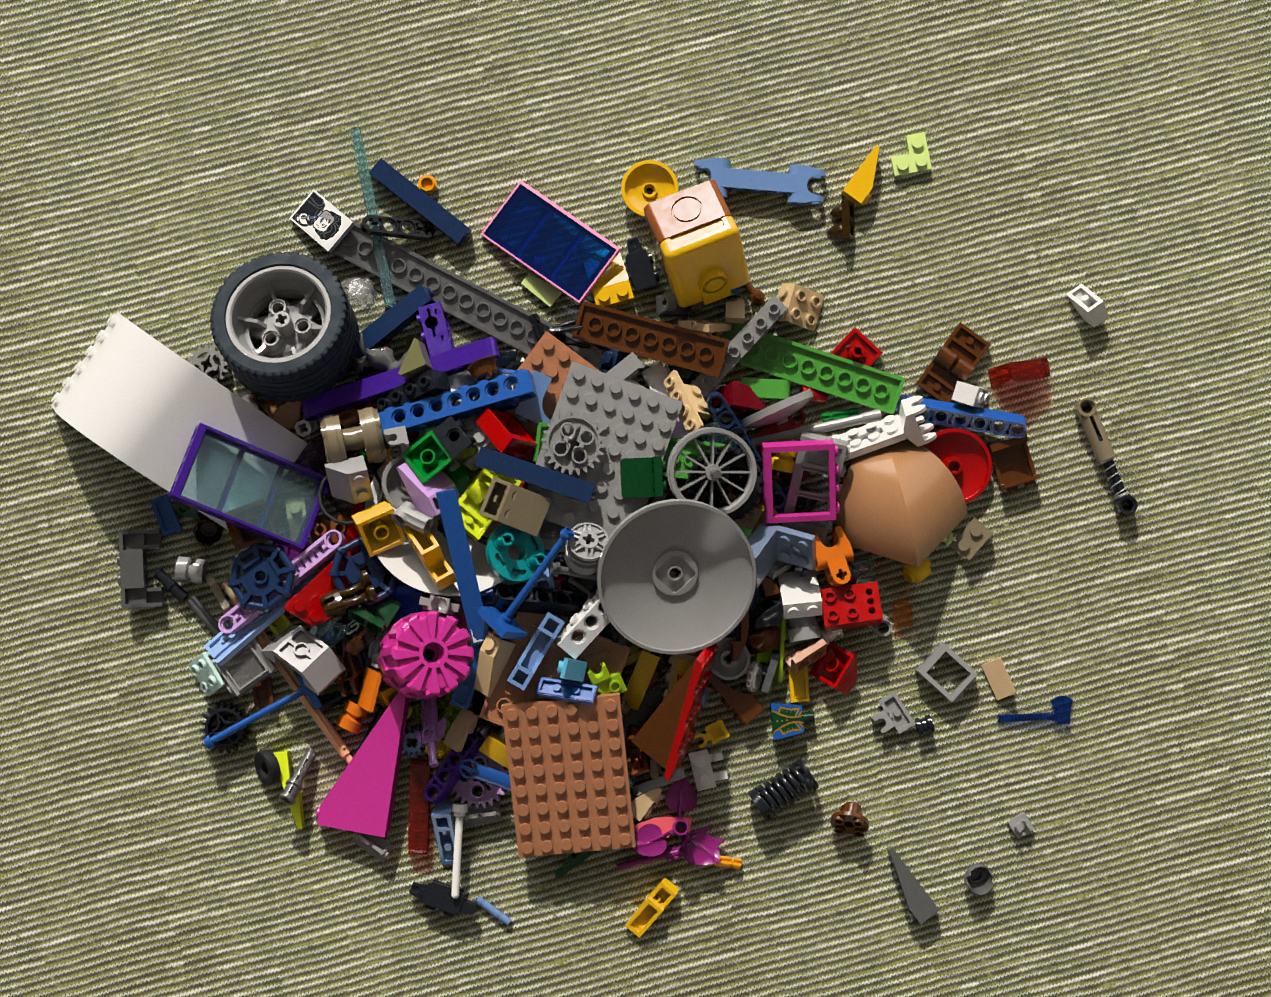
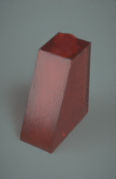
[988,358,1051,388]

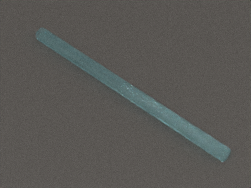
[350,126,395,308]

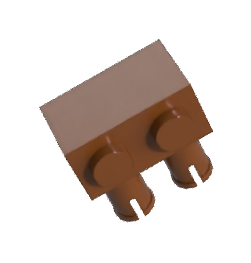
[313,515,350,544]

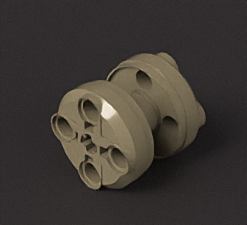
[319,407,388,464]

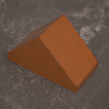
[626,747,651,777]

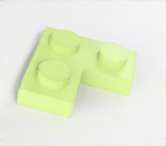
[890,132,932,177]

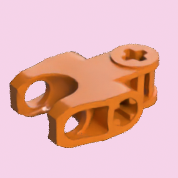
[812,526,854,587]

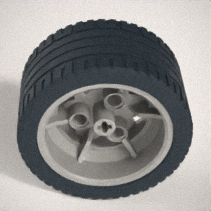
[210,252,360,403]

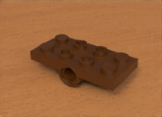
[915,322,991,402]

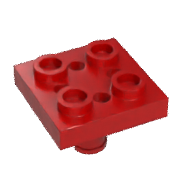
[830,327,883,366]

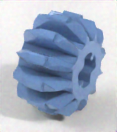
[402,726,426,759]

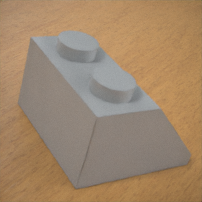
[324,455,374,504]

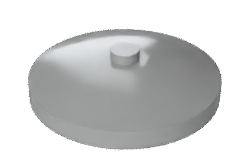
[740,389,814,429]

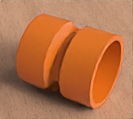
[335,698,369,734]

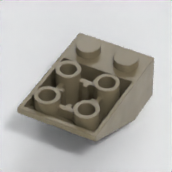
[479,476,552,537]

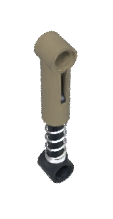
[1074,398,1138,516]

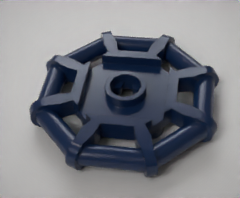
[328,536,398,608]
[227,543,297,613]

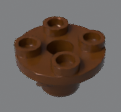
[830,802,869,837]

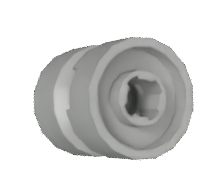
[175,556,208,584]

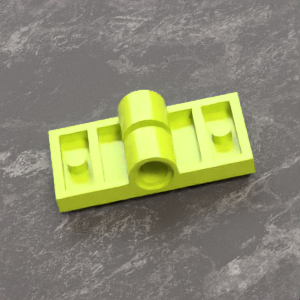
[458,468,522,541]

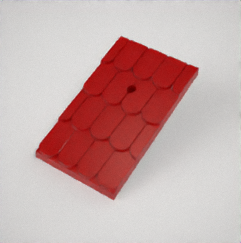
[631,643,718,781]

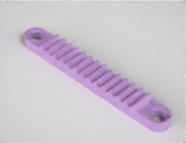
[218,530,345,635]

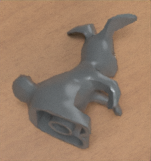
[353,333,408,376]

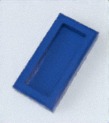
[150,494,183,537]

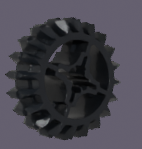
[199,701,252,753]

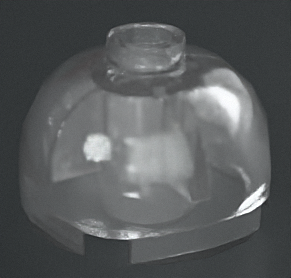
[342,277,377,314]

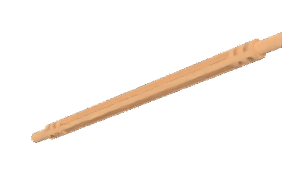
[220,581,353,764]

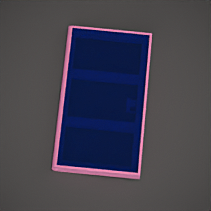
[481,181,621,305]

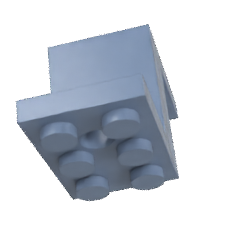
[748,521,816,588]

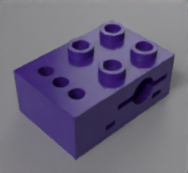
[416,301,455,357]

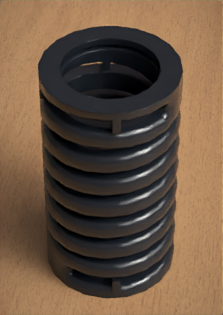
[748,758,819,822]

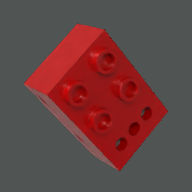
[820,581,883,632]

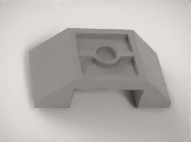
[261,625,346,695]

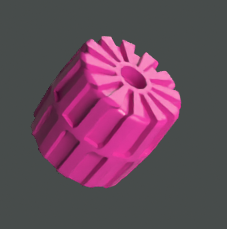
[377,611,474,700]

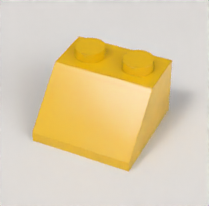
[351,500,406,557]

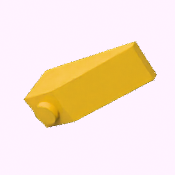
[841,145,879,207]

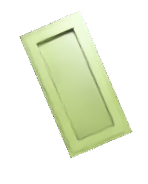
[521,274,562,308]

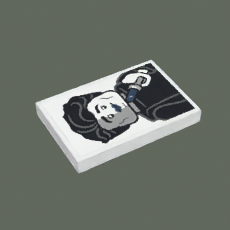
[290,189,355,253]

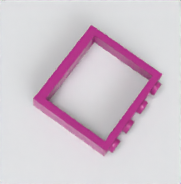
[762,439,840,523]

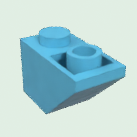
[557,656,587,682]

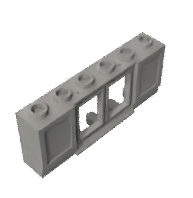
[781,431,851,550]

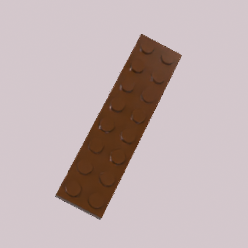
[572,301,730,378]

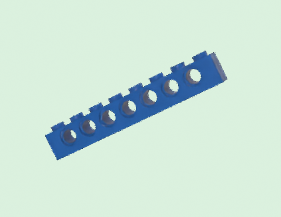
[379,369,538,435]

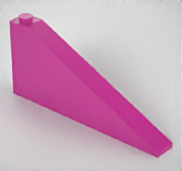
[316,693,410,837]

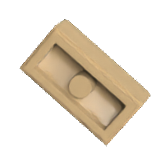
[981,657,1016,700]

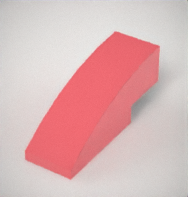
[634,815,692,838]

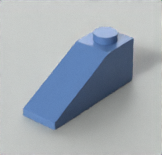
[431,802,456,865]

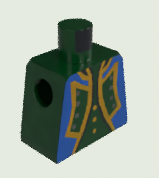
[769,702,815,740]

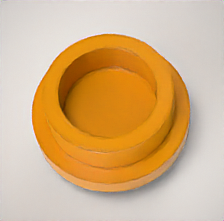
[418,175,437,194]

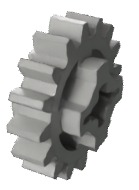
[188,344,229,383]

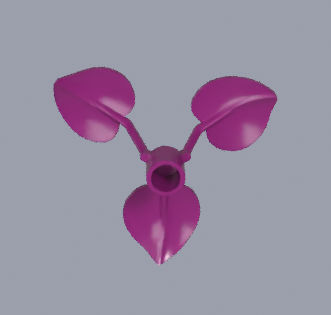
[632,777,720,866]

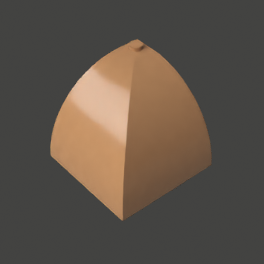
[835,438,968,567]

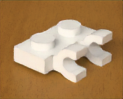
[688,749,728,791]

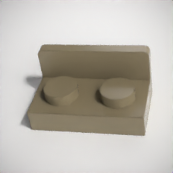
[949,518,994,562]

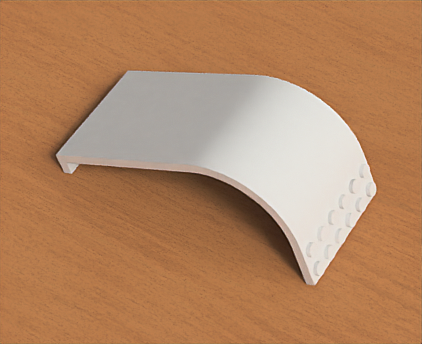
[51,312,308,530]

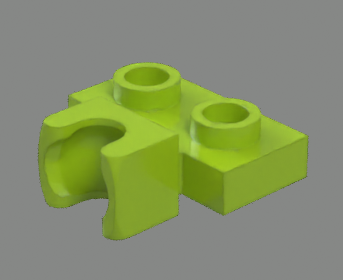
[587,662,627,695]

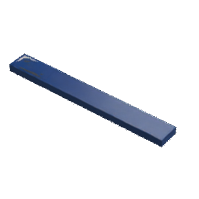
[436,488,489,645]

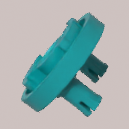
[485,524,546,582]

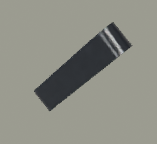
[492,584,590,617]

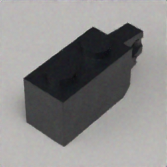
[625,237,660,294]

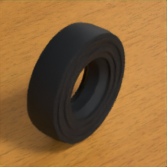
[254,750,281,785]

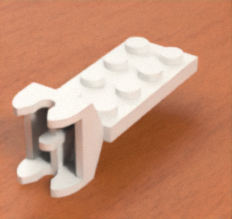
[832,396,937,461]

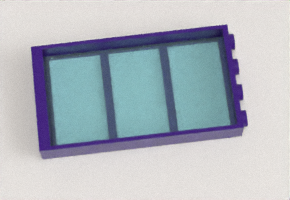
[167,423,330,552]

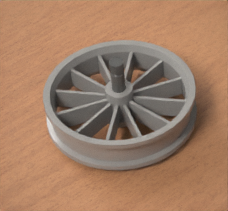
[667,427,757,514]

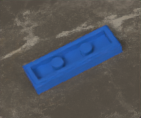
[535,677,598,706]

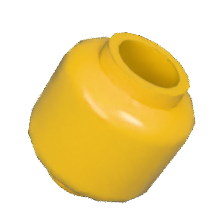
[902,558,931,584]

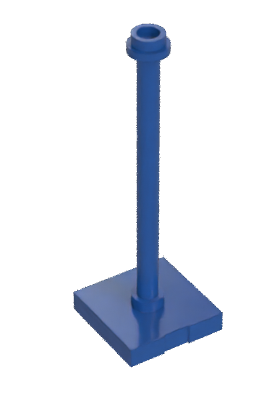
[477,527,575,639]
[203,673,323,749]

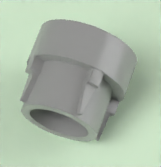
[787,616,822,643]

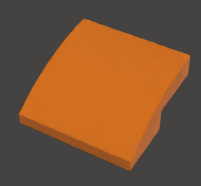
[357,665,383,713]

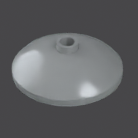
[381,455,414,509]

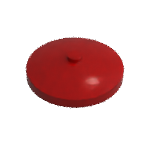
[923,428,992,503]

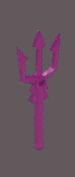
[616,824,725,871]

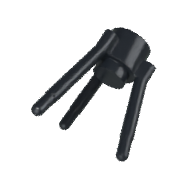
[549,319,591,348]

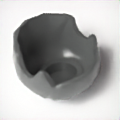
[964,864,994,896]

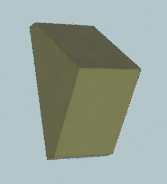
[398,338,433,380]

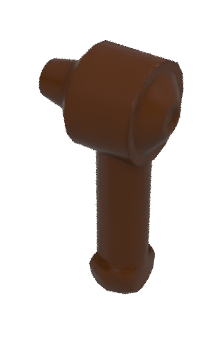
[744,281,765,306]

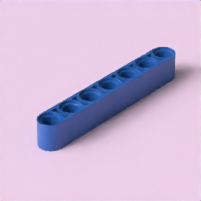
[894,395,1027,438]

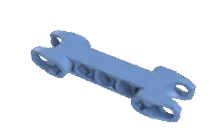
[692,158,826,206]

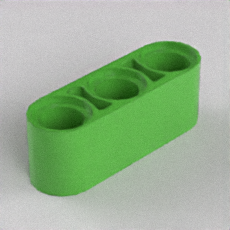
[736,377,791,401]

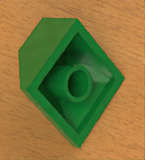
[401,430,455,485]

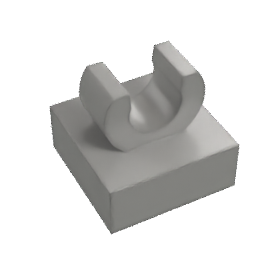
[1007,812,1034,839]

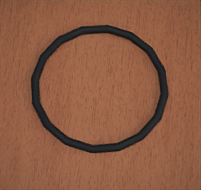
[318,465,384,525]

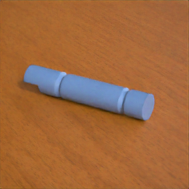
[475,896,512,925]

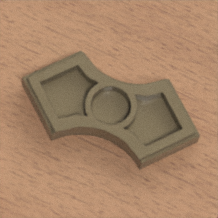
[204,573,233,623]

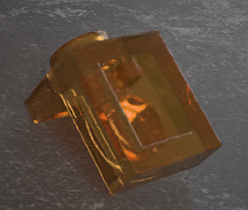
[891,599,913,627]

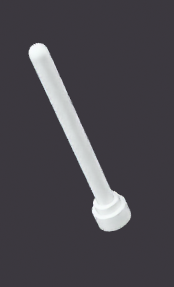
[451,804,468,899]

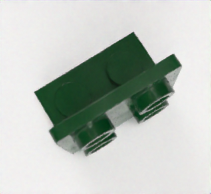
[348,589,401,636]

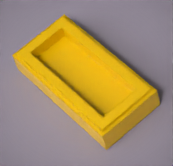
[787,665,810,703]

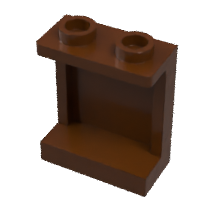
[987,434,1040,492]

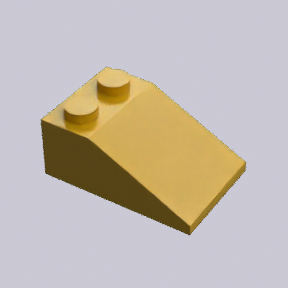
[582,250,634,308]

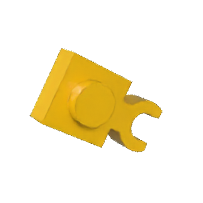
[694,719,730,748]

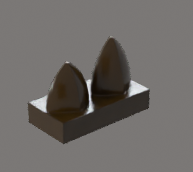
[827,200,855,241]

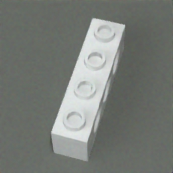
[555,589,610,659]

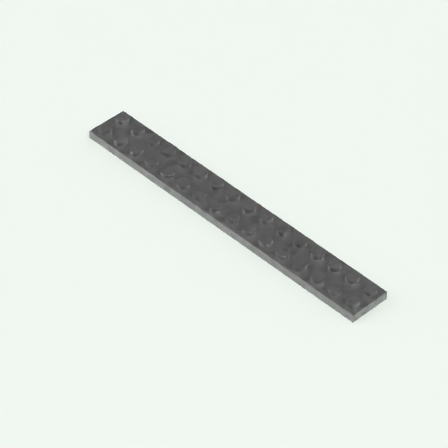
[322,219,603,370]

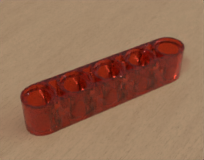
[408,759,431,855]

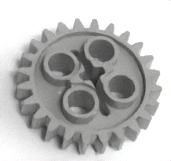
[541,411,606,475]

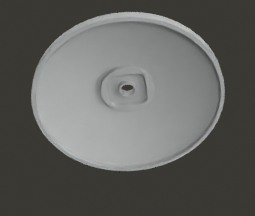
[597,499,756,654]

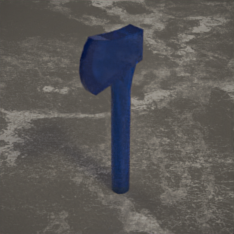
[997,695,1073,725]

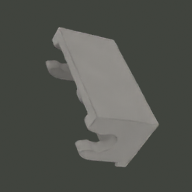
[384,426,409,458]

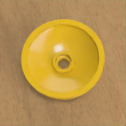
[621,160,678,217]

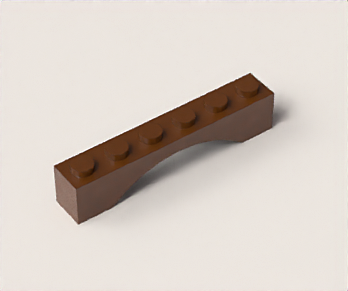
[699,650,764,724]

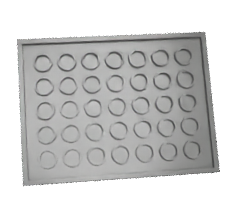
[527,361,683,537]

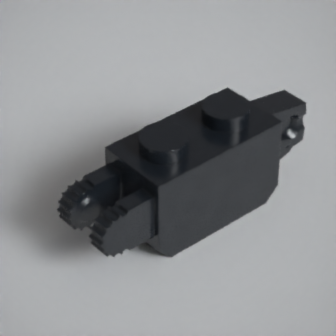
[409,879,477,917]

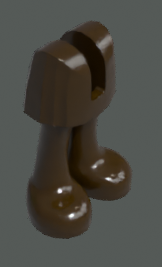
[319,570,379,617]

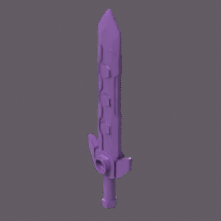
[415,653,446,767]

